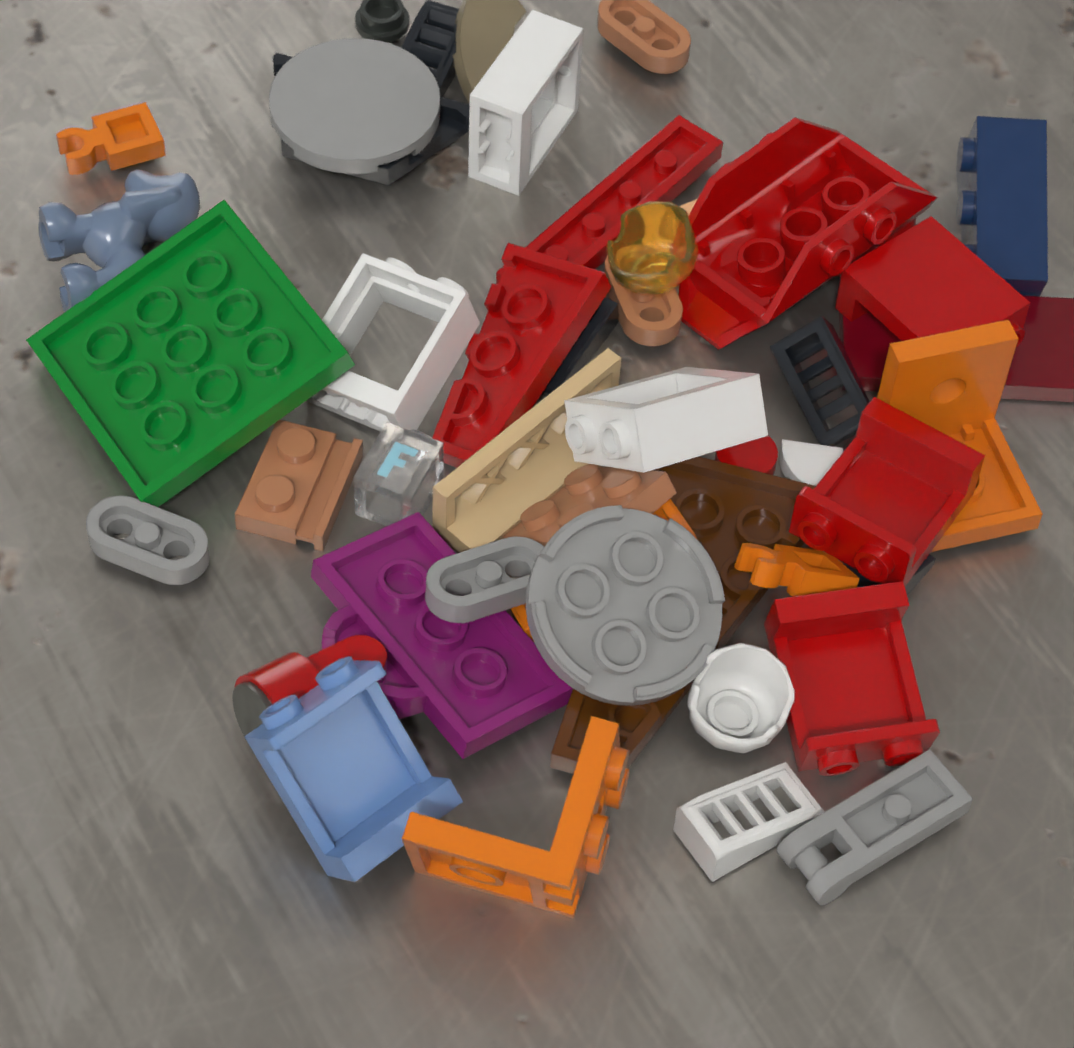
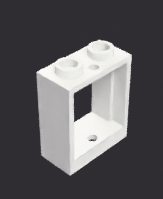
[468,10,584,196]
[306,253,480,443]
[564,367,768,473]

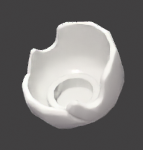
[687,643,795,754]

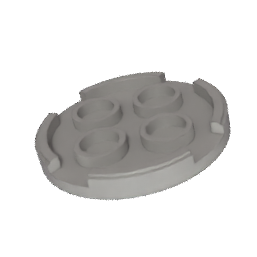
[269,38,440,174]
[526,505,725,706]

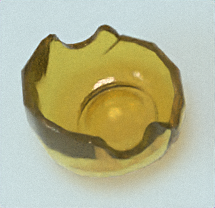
[607,201,698,294]

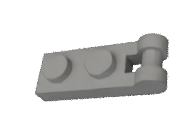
[777,749,973,906]

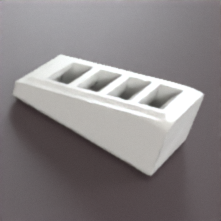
[673,762,825,882]

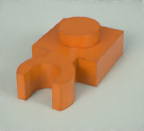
[56,102,166,175]
[734,543,860,597]

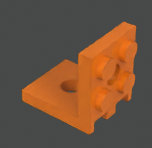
[877,320,1043,552]
[402,716,630,918]

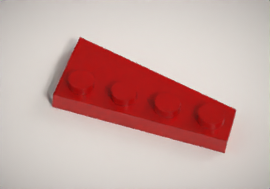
[429,243,611,468]

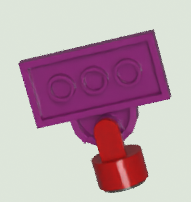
[232,512,573,759]

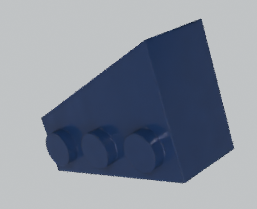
[956,116,1048,296]

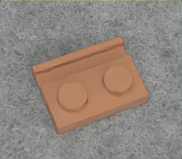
[235,420,363,551]

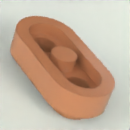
[597,0,691,74]
[604,243,683,346]

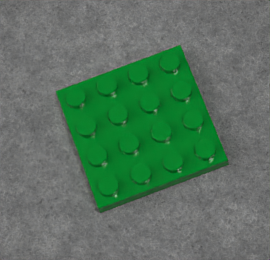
[26,200,355,507]

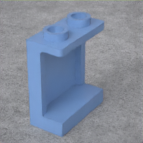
[244,656,463,882]

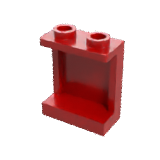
[835,216,1030,350]
[789,397,985,586]
[764,581,940,776]

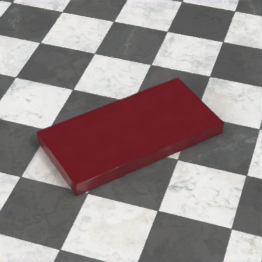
[839,296,1074,402]

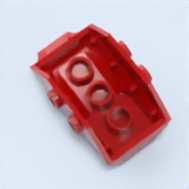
[669,117,938,350]

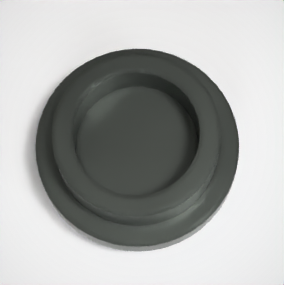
[355,0,409,43]

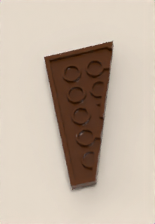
[550,456,816,774]

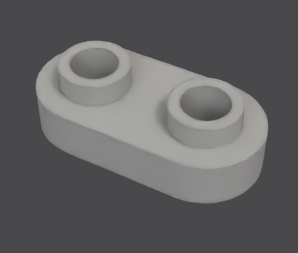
[86,496,210,585]
[425,536,544,623]

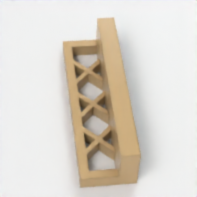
[432,348,621,553]

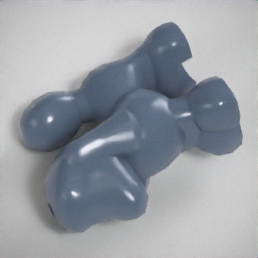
[38,170,200,312]

